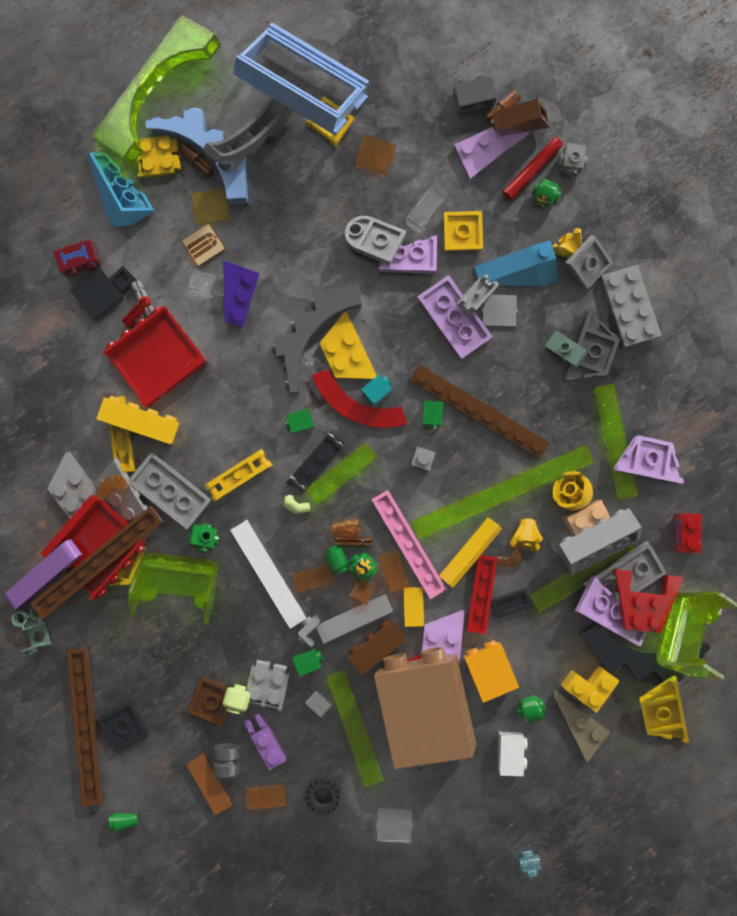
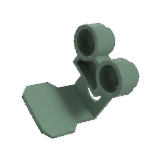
[11,607,52,656]

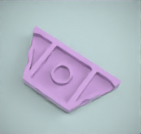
[613,436,683,484]
[421,610,464,666]

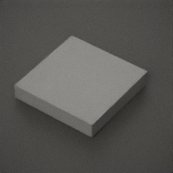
[565,235,613,290]

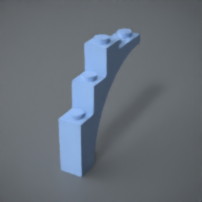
[146,108,248,204]

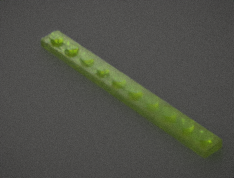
[411,444,594,539]

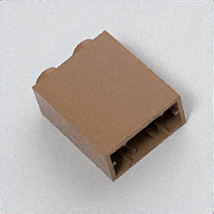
[374,647,477,769]

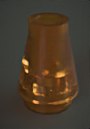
[332,517,361,536]

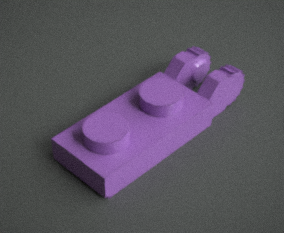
[244,714,287,770]

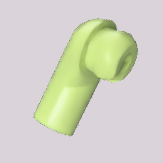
[283,495,311,514]

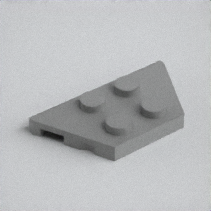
[47,452,111,519]

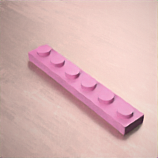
[371,490,447,599]

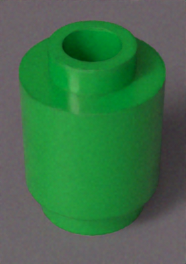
[324,545,349,575]

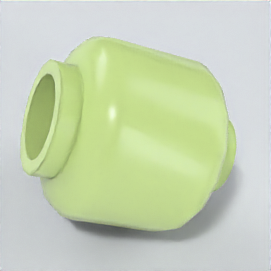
[223,684,251,715]

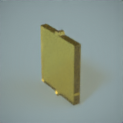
[192,188,230,225]

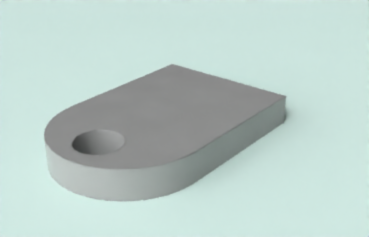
[345,216,406,265]

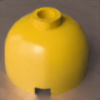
[553,471,593,511]

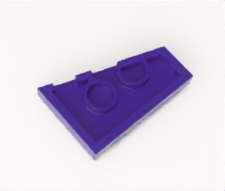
[222,260,260,328]

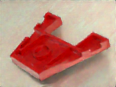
[612,568,683,633]

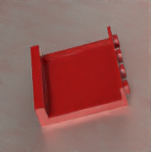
[102,306,209,409]
[40,495,148,601]

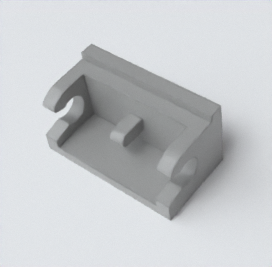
[456,275,499,317]

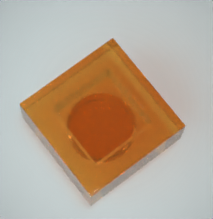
[350,579,375,606]

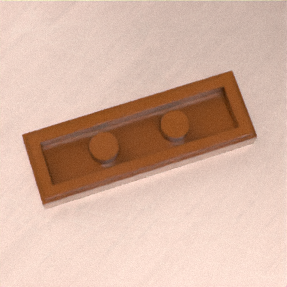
[186,754,233,815]

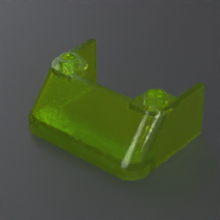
[128,553,218,624]
[656,591,737,680]

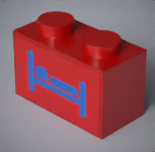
[674,513,702,553]

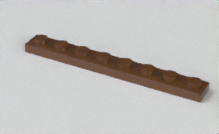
[409,364,550,459]
[30,506,164,619]
[67,648,103,807]

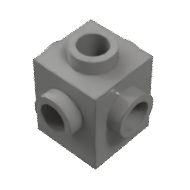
[559,143,588,176]

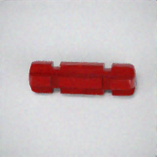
[122,296,151,327]

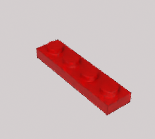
[466,555,498,634]

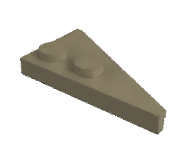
[553,690,610,762]

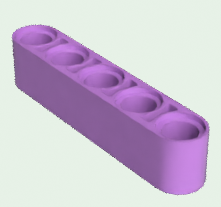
[3,539,83,611]

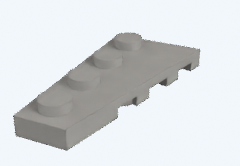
[92,458,156,539]

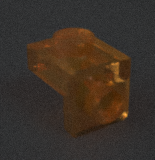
[95,474,130,500]

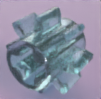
[519,850,542,877]

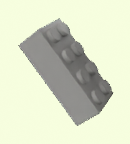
[559,508,642,576]

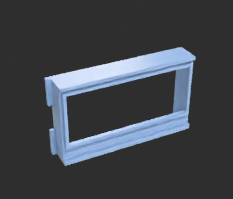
[233,23,369,136]

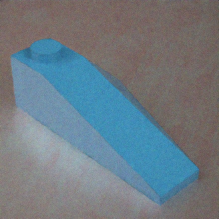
[88,153,154,227]
[474,240,558,287]

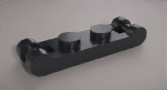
[286,431,345,495]

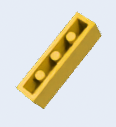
[96,396,180,446]

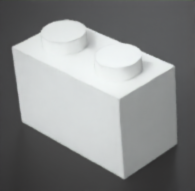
[498,731,527,776]

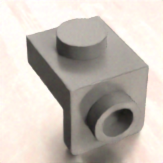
[298,615,321,647]

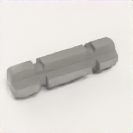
[131,281,154,317]

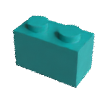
[361,374,392,407]

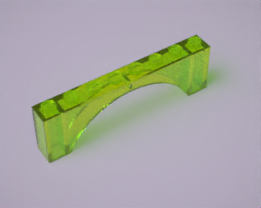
[91,15,222,166]

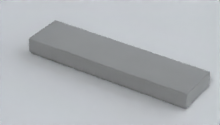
[316,594,394,644]

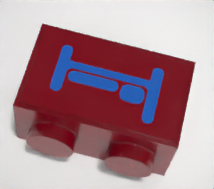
[53,239,101,277]

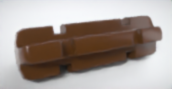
[335,536,372,548]

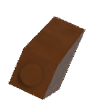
[491,98,550,136]

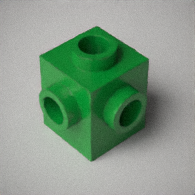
[188,524,219,553]

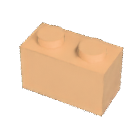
[562,500,610,535]

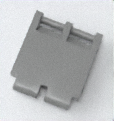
[246,660,290,712]

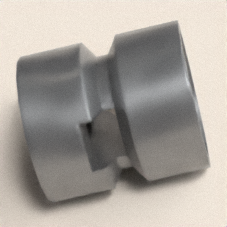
[213,743,239,778]

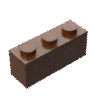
[347,619,407,676]

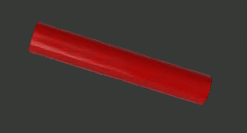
[502,136,563,201]

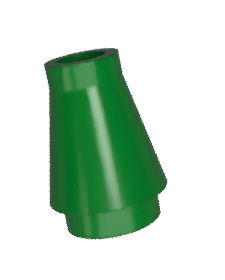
[109,813,138,833]

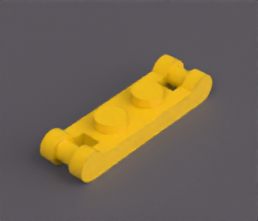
[204,449,272,502]

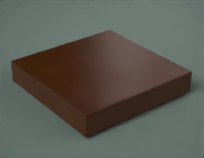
[187,676,229,727]

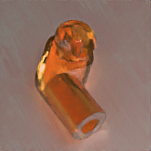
[497,549,523,567]

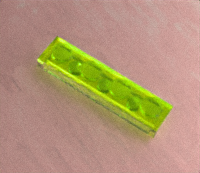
[306,442,377,505]

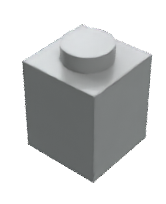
[410,447,436,471]

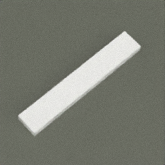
[230,520,307,628]

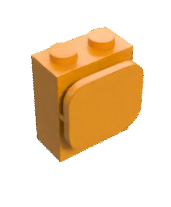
[463,640,519,703]

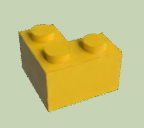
[561,665,619,713]

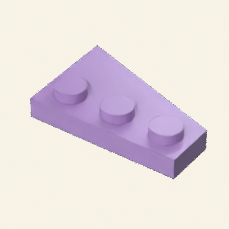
[379,235,437,274]

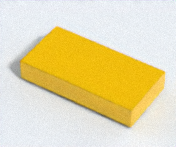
[403,587,424,627]

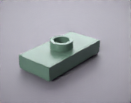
[545,330,588,367]

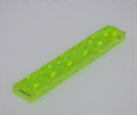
[594,384,638,500]

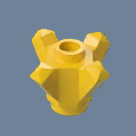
[552,228,582,259]
[510,519,543,552]

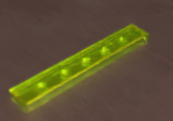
[530,544,635,612]
[327,670,384,787]

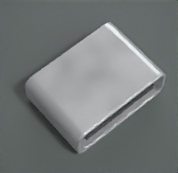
[305,691,332,717]

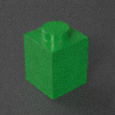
[422,401,443,430]
[284,408,315,434]
[292,647,324,676]

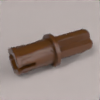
[180,143,214,176]

